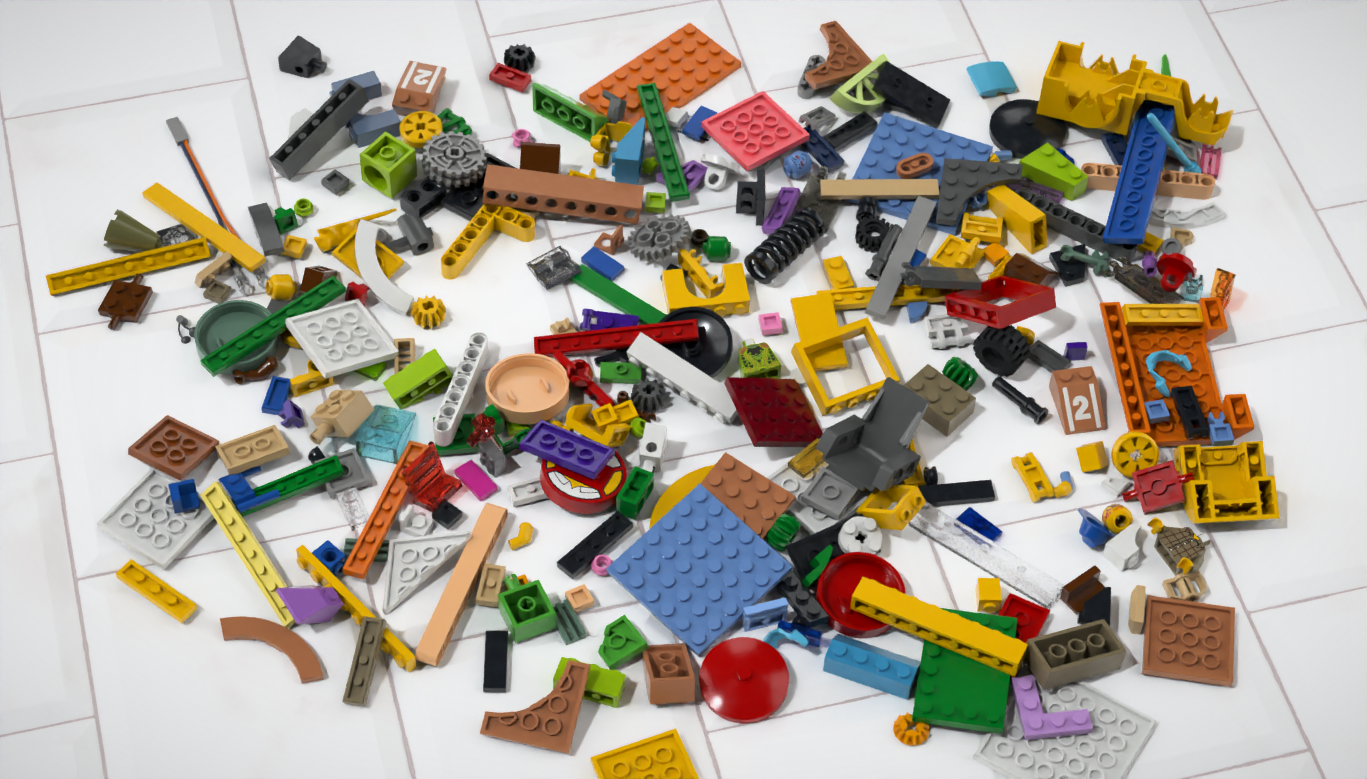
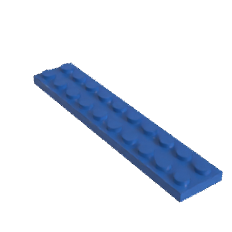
[1103,100,1176,244]

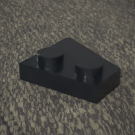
[1049,244,1086,287]

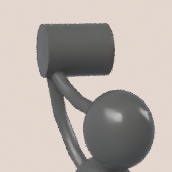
[176,315,195,344]

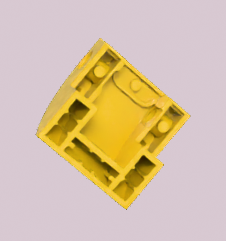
[1173,441,1280,524]

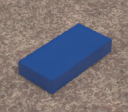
[682,105,718,141]
[581,246,624,281]
[261,376,291,416]

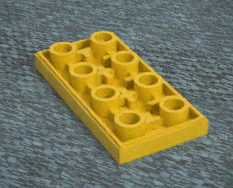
[790,292,848,372]

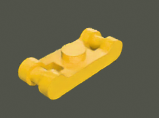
[1011,452,1054,502]

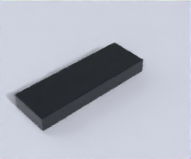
[483,630,508,692]

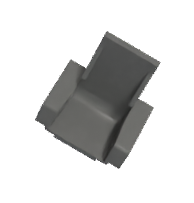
[816,377,930,491]

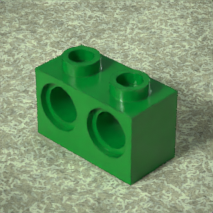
[616,466,654,520]

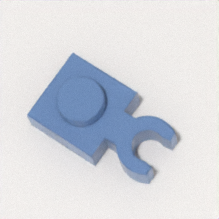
[1207,412,1234,446]

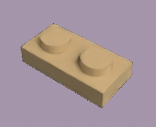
[194,251,232,288]
[475,563,506,607]

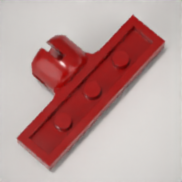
[552,350,616,407]

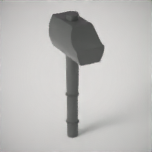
[384,213,434,255]

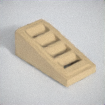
[394,338,416,374]

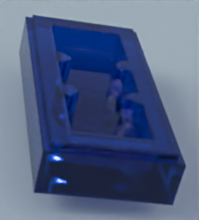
[955,506,1003,548]
[777,620,822,648]

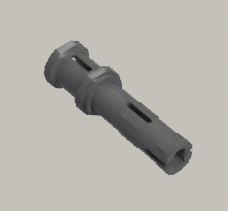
[865,224,902,281]

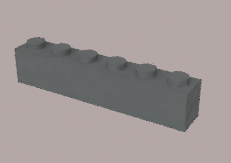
[269,79,369,181]

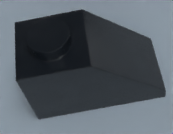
[1077,587,1111,627]

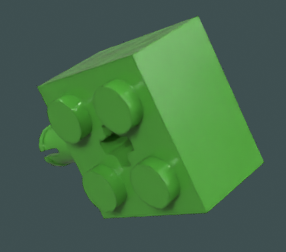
[498,574,556,643]

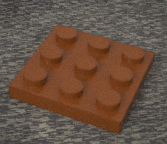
[128,415,219,481]

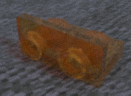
[1210,268,1236,311]

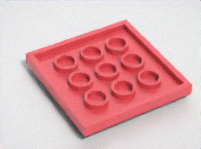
[701,91,810,172]

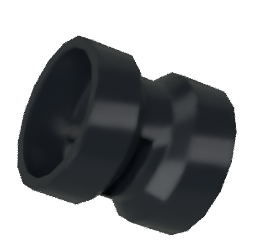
[856,197,878,222]

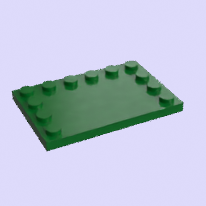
[912,608,1017,734]

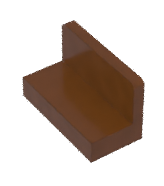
[1060,565,1106,615]

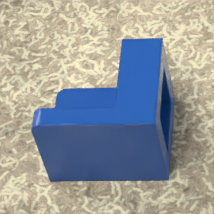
[168,479,200,514]

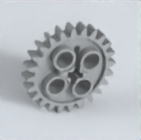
[627,214,692,262]

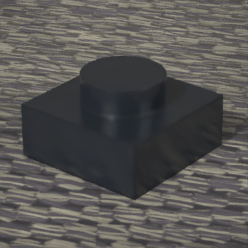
[432,500,462,530]

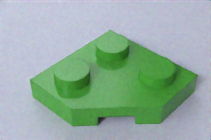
[598,614,649,670]

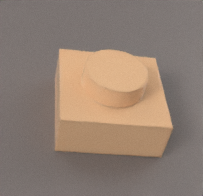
[565,584,594,613]

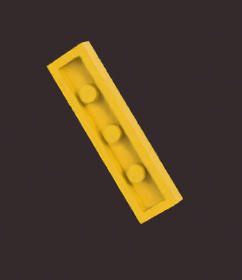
[1122,304,1204,326]
[116,559,197,624]

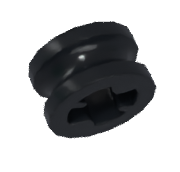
[923,466,938,485]

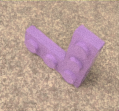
[1010,675,1093,740]

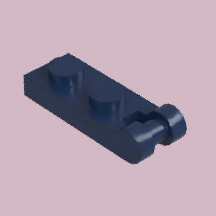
[1101,132,1128,166]

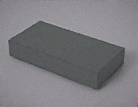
[1028,340,1071,373]

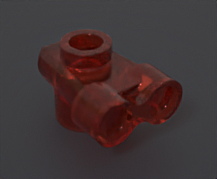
[467,413,496,447]

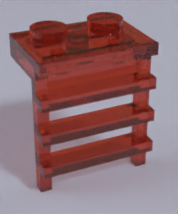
[401,441,463,512]

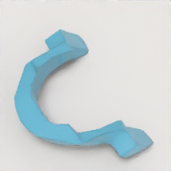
[1146,350,1192,397]
[762,628,808,649]

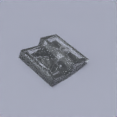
[526,245,582,290]

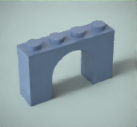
[329,70,401,148]

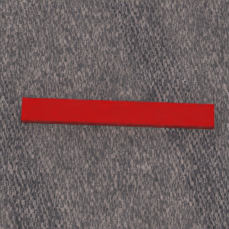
[534,319,699,357]

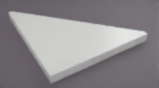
[382,531,472,615]

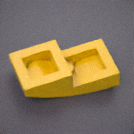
[591,399,639,429]

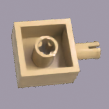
[309,389,375,445]

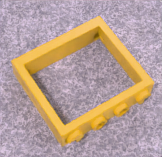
[791,317,900,416]

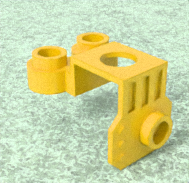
[590,121,633,167]

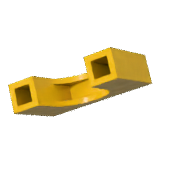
[662,263,750,317]

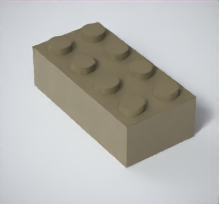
[1024,619,1126,690]

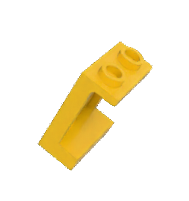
[565,403,631,447]

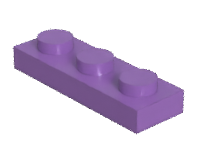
[761,187,801,234]

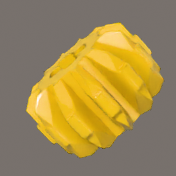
[411,295,446,329]

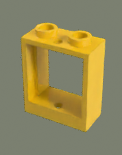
[856,484,926,531]

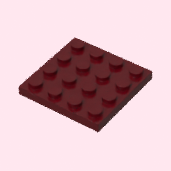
[724,377,823,447]

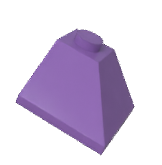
[276,585,343,625]

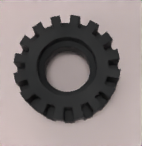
[855,215,890,253]

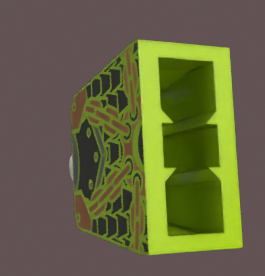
[738,338,782,378]

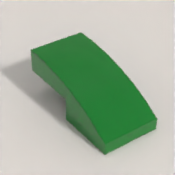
[801,545,833,589]

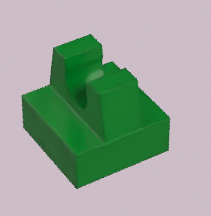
[274,207,298,235]

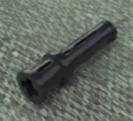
[992,376,1049,424]

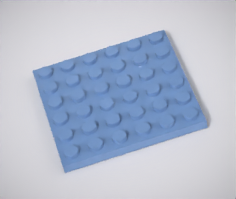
[844,112,993,236]
[606,484,793,657]

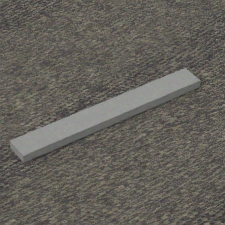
[865,196,937,320]

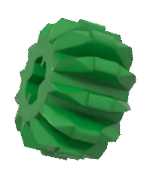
[942,357,978,390]
[767,513,801,551]

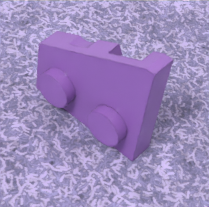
[656,160,708,194]

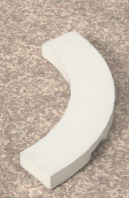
[1149,201,1227,229]
[355,219,414,316]

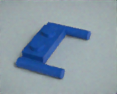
[218,466,280,513]

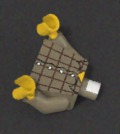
[1147,517,1210,576]

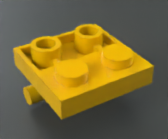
[930,234,985,269]

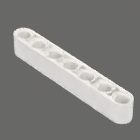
[433,332,489,446]

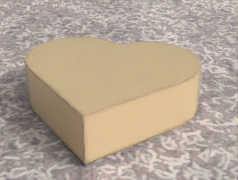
[1170,227,1194,248]

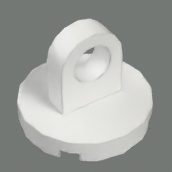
[700,154,740,190]

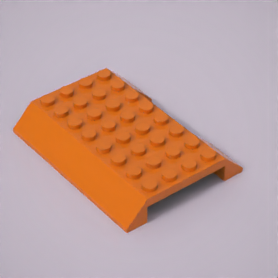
[1099,297,1254,447]

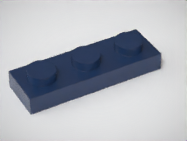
[801,125,845,173]

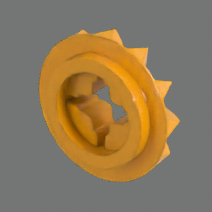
[893,712,929,746]

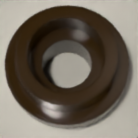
[690,229,709,248]

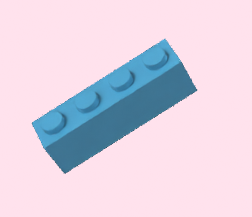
[823,634,921,700]

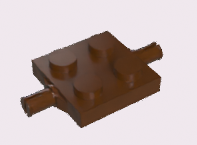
[98,273,153,330]

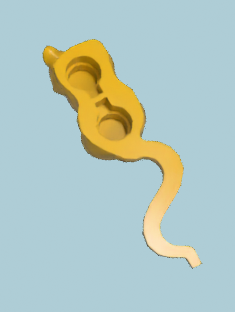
[314,208,397,252]

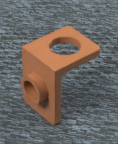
[594,225,624,255]

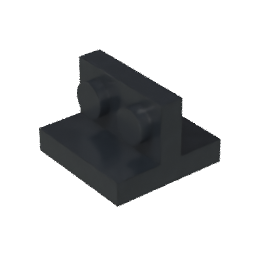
[736,170,766,226]

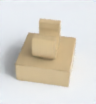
[550,317,577,335]

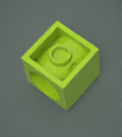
[359,131,417,199]

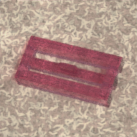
[1199,144,1222,180]

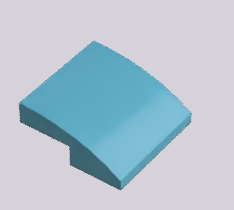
[966,61,1017,97]

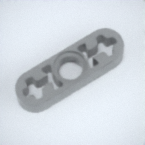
[797,55,825,99]

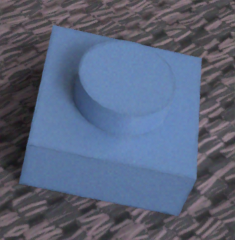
[1144,399,1170,424]

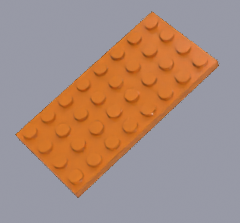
[579,22,742,132]

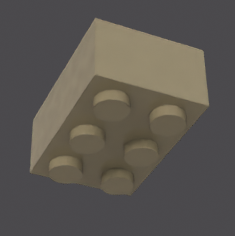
[903,364,976,437]

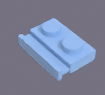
[742,597,789,632]

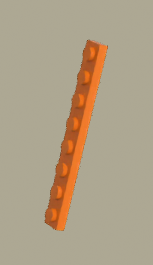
[343,440,429,580]

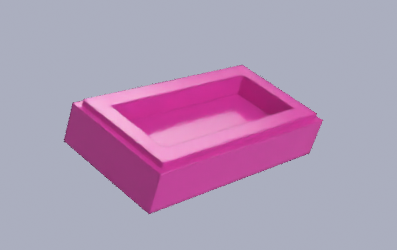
[454,459,497,502]

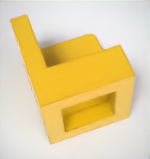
[1076,440,1109,472]

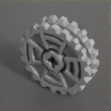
[422,131,487,188]

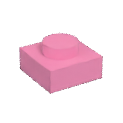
[758,312,783,335]

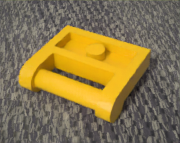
[960,212,1003,243]

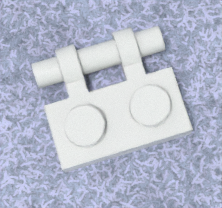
[923,314,972,349]

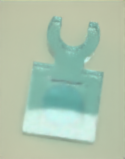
[1179,273,1204,303]

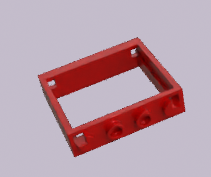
[945,275,1056,329]

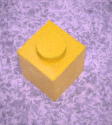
[975,578,1002,613]

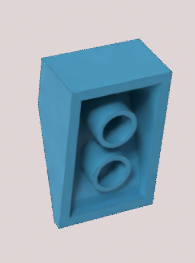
[612,117,646,185]

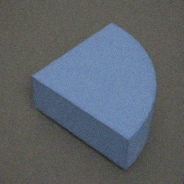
[906,301,927,323]

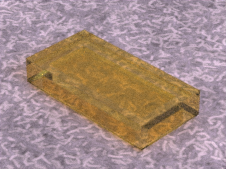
[788,438,824,478]

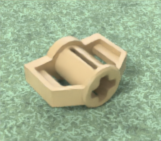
[1162,571,1207,602]

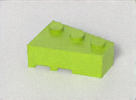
[1019,143,1089,201]
[383,348,453,410]

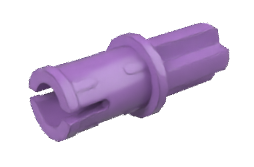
[1142,250,1157,277]

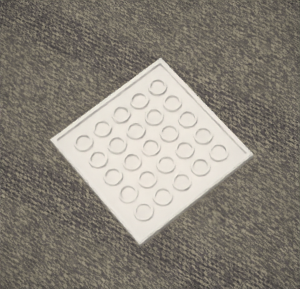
[972,669,1157,779]

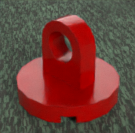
[1156,253,1197,292]

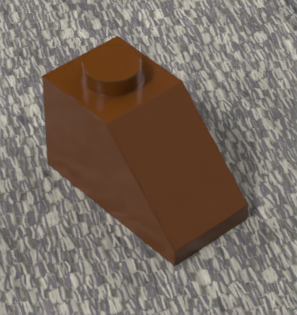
[300,265,338,293]

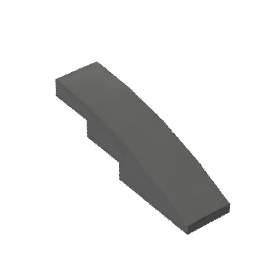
[248,202,284,257]

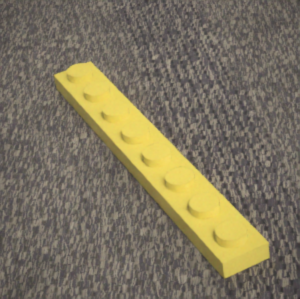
[200,481,296,628]

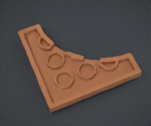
[804,20,876,90]
[480,660,591,754]

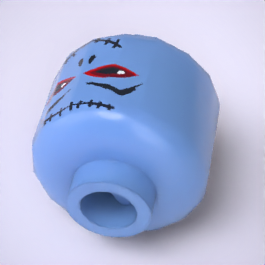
[783,150,813,179]

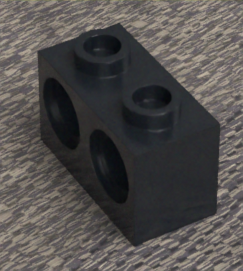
[400,176,446,218]

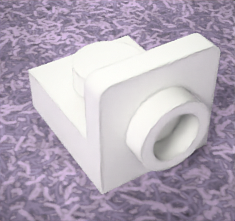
[398,504,434,537]

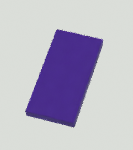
[519,419,615,479]

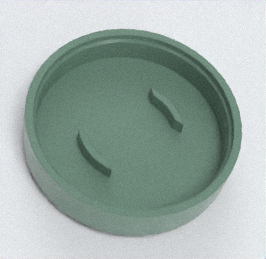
[194,300,279,375]

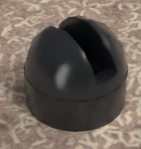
[308,446,326,464]

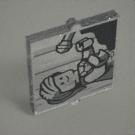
[156,223,197,247]

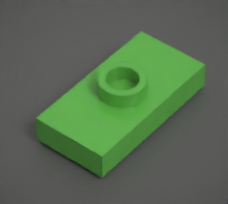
[600,362,642,384]

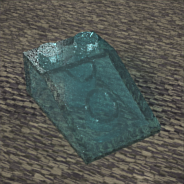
[355,404,416,464]

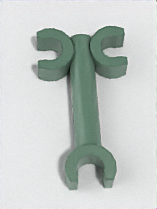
[1060,244,1110,278]

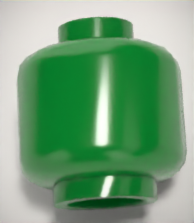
[702,236,731,262]

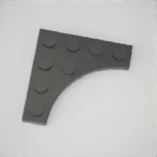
[936,158,1023,225]

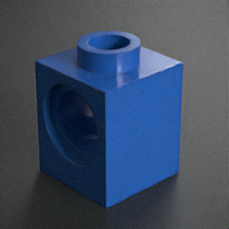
[312,540,346,577]

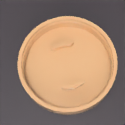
[485,353,570,424]

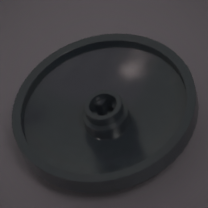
[989,99,1066,159]
[659,307,733,378]

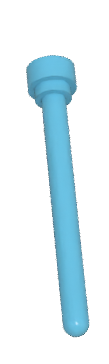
[1147,113,1201,173]

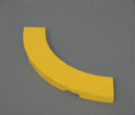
[649,464,715,529]

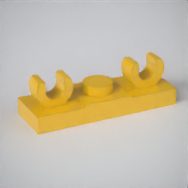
[677,249,724,298]

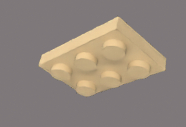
[215,425,290,475]

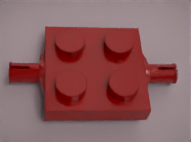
[1122,460,1195,514]

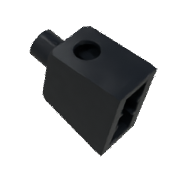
[278,35,327,78]

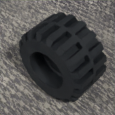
[973,325,1030,377]

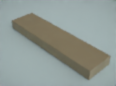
[342,616,387,707]

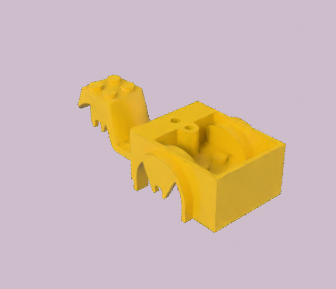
[1037,41,1233,145]

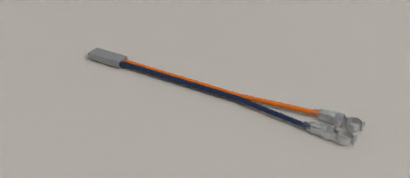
[166,116,270,296]

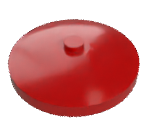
[699,637,789,724]

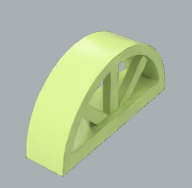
[829,53,890,114]

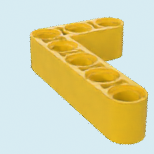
[441,204,535,280]

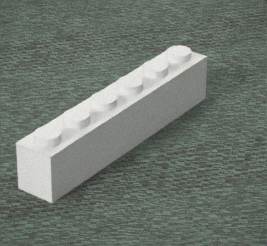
[627,332,738,424]

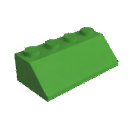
[532,82,608,142]

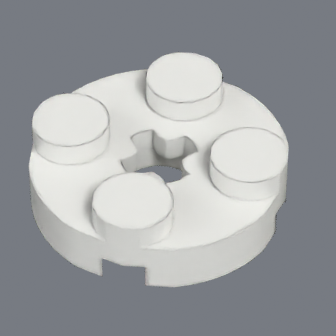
[838,516,882,555]

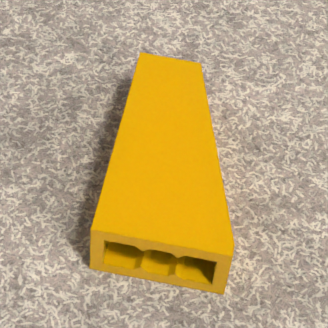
[987,185,1047,254]

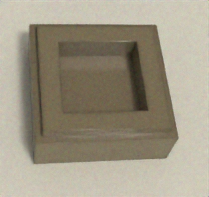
[203,280,232,304]

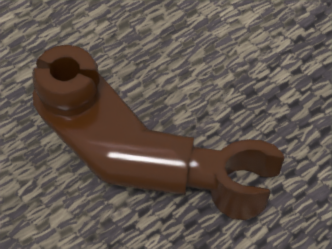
[232,356,278,384]
[617,391,656,423]

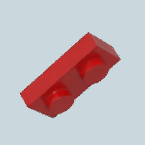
[489,63,532,93]

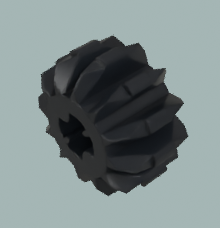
[503,43,535,72]

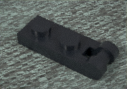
[1170,385,1209,439]

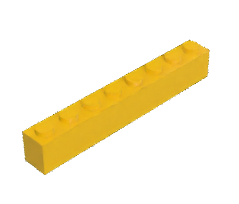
[850,577,1028,677]

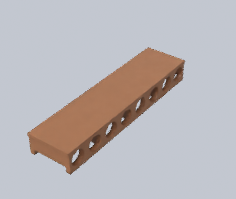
[483,164,644,224]

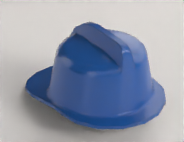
[1078,508,1115,548]

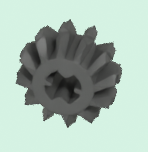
[631,377,666,413]

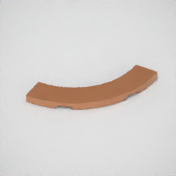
[220,616,324,684]

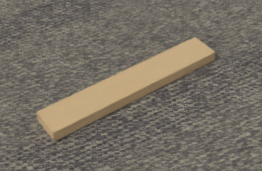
[820,179,939,200]

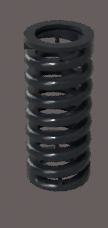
[744,207,826,284]

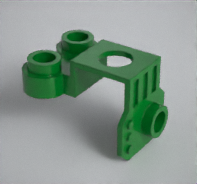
[482,404,531,455]

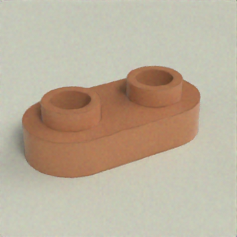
[896,153,933,179]

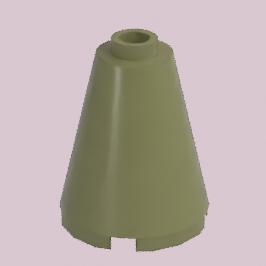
[103,209,163,252]

